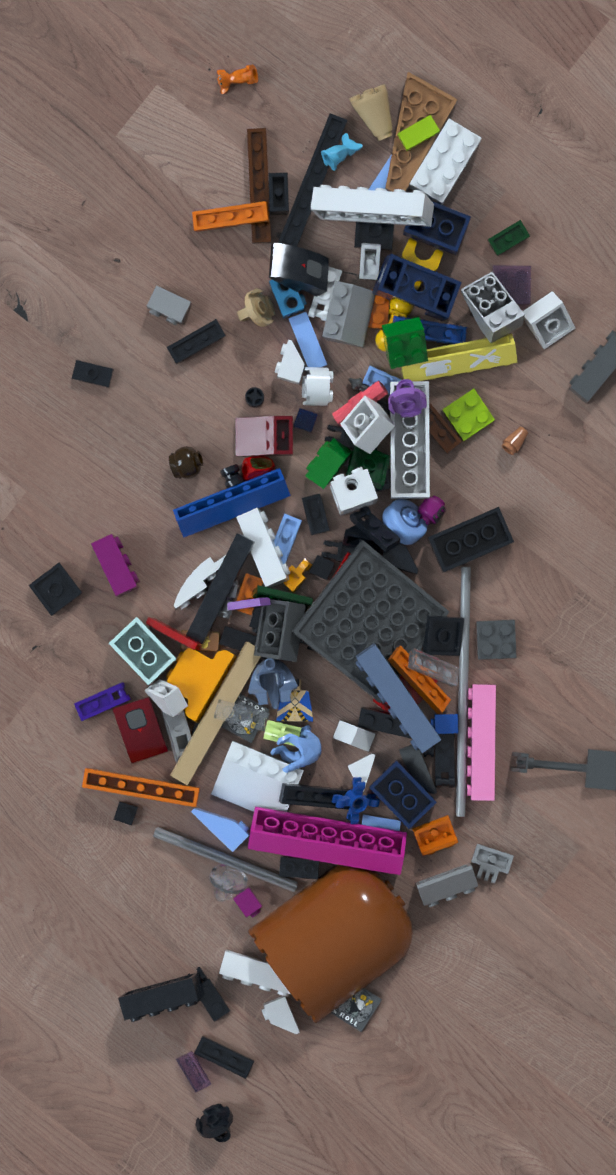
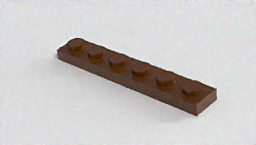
[247,128,271,244]

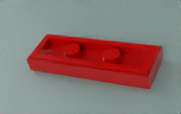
[146,617,203,650]

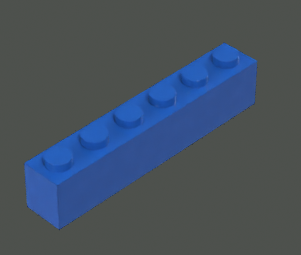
[173,468,291,538]

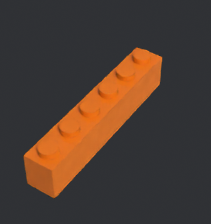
[82,768,200,807]

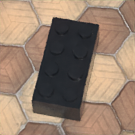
[427,507,514,573]
[118,972,205,1022]

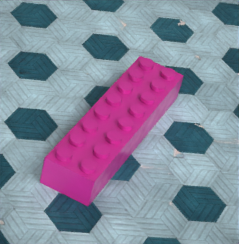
[248,807,407,875]

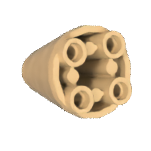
[349,84,393,141]

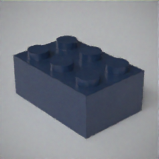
[403,201,471,255]
[369,760,437,829]

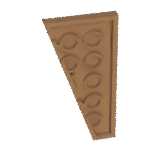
[385,72,458,192]

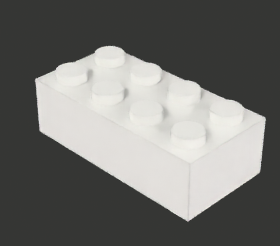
[409,119,482,205]

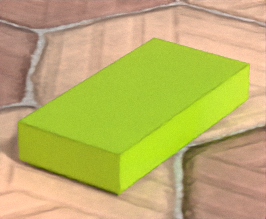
[397,115,440,151]

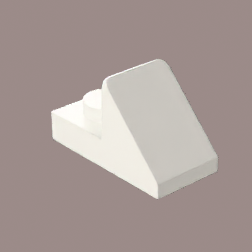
[359,243,381,280]

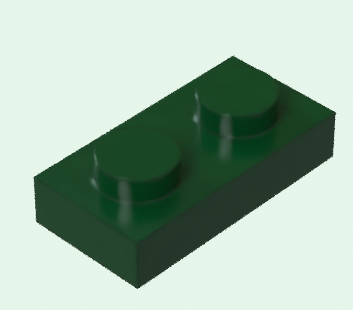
[487,220,530,256]

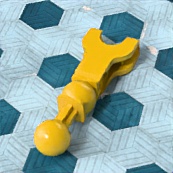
[375,238,443,352]

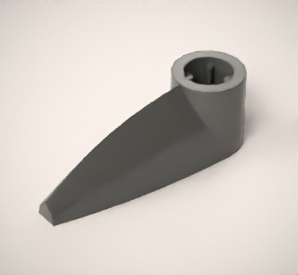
[399,744,437,794]

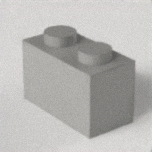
[147,285,192,325]

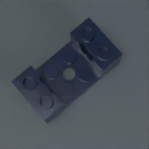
[372,254,462,321]

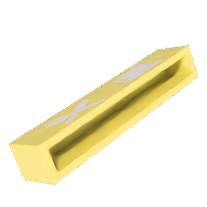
[401,333,517,381]

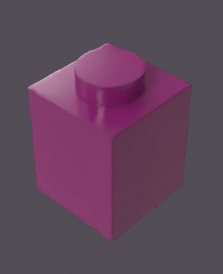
[233,887,262,918]

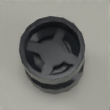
[220,464,244,488]

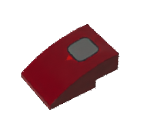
[113,697,168,763]

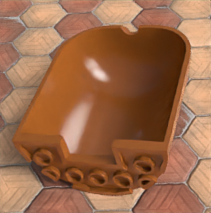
[248,865,413,1023]

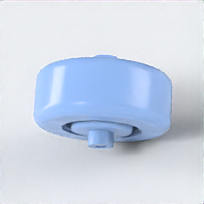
[382,499,427,545]

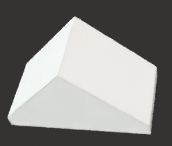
[333,720,375,752]
[348,753,375,792]

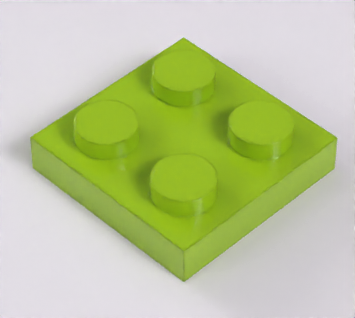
[442,388,495,442]

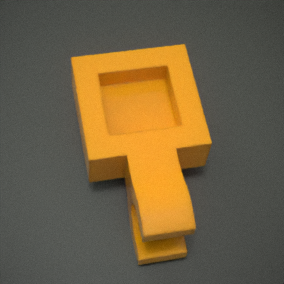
[283,559,312,592]

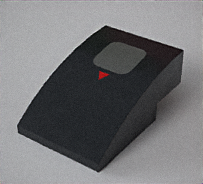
[269,243,329,297]

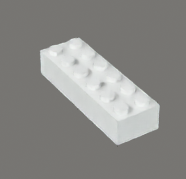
[311,185,434,227]
[390,381,430,499]

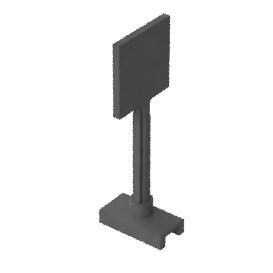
[511,749,616,790]

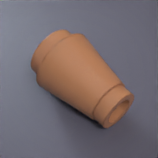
[502,426,528,455]

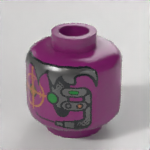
[418,496,446,525]

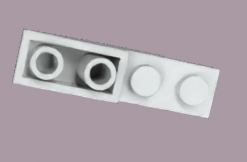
[174,555,226,610]

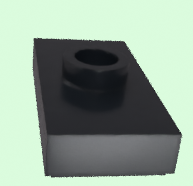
[72,360,114,388]

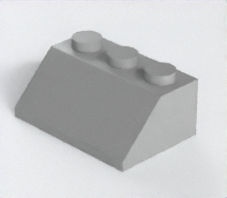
[322,281,375,348]
[416,863,478,907]

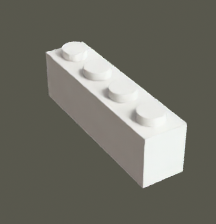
[236,508,290,588]
[219,950,290,997]

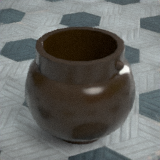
[169,446,203,479]

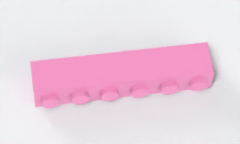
[467,684,496,801]

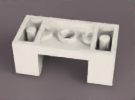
[330,467,378,516]

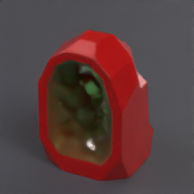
[241,456,275,481]

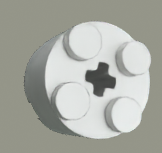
[302,367,333,406]

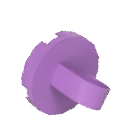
[388,379,427,418]

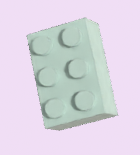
[109,617,177,685]

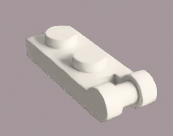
[308,267,342,322]

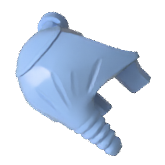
[270,725,322,773]

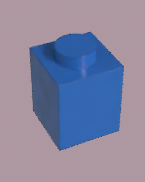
[430,714,458,734]

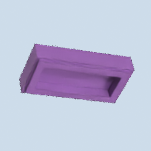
[227,598,271,610]

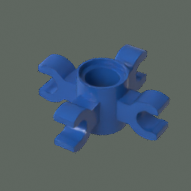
[332,777,380,824]

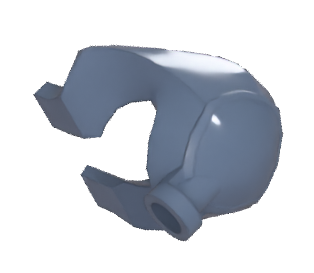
[248,658,298,710]

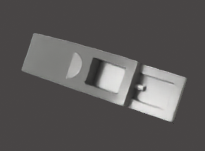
[161,710,198,769]

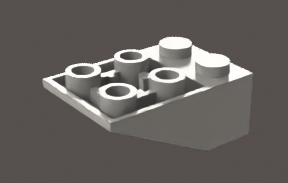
[460,272,525,343]

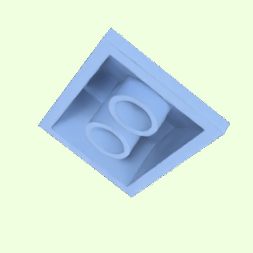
[191,807,250,852]

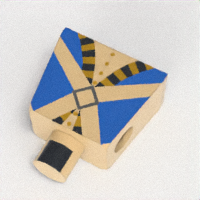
[276,679,313,722]

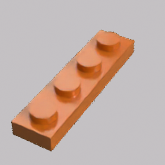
[192,201,270,232]
[388,646,451,714]

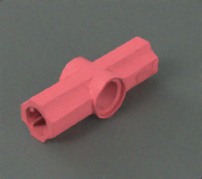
[332,381,388,427]

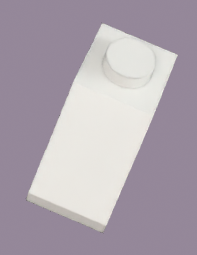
[145,679,188,717]
[262,996,300,1034]

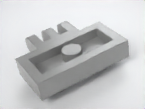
[471,844,514,884]

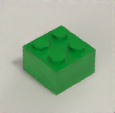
[382,317,428,369]
[305,438,352,489]

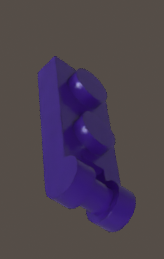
[74,682,131,721]

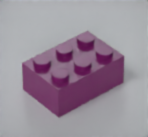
[91,534,140,597]

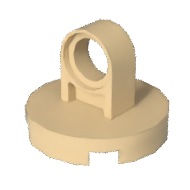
[237,288,275,327]

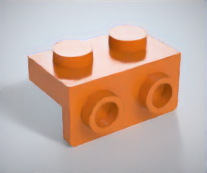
[412,815,458,856]

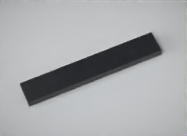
[186,533,255,644]

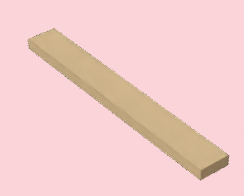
[170,642,260,786]

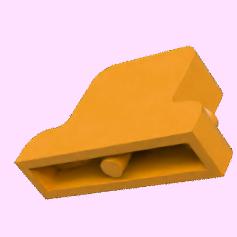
[166,648,237,723]

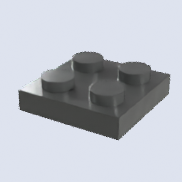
[476,620,517,660]

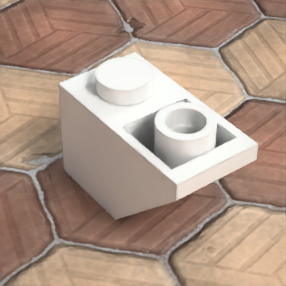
[275,340,305,385]

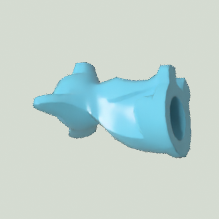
[321,133,363,171]

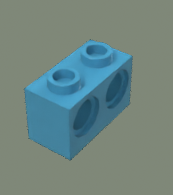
[269,280,307,319]

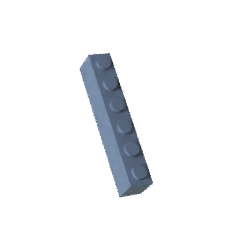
[355,643,441,753]

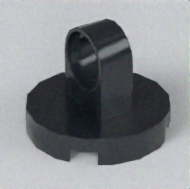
[195,1104,233,1142]

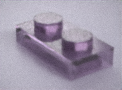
[176,1051,211,1093]

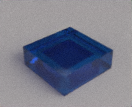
[293,408,318,433]

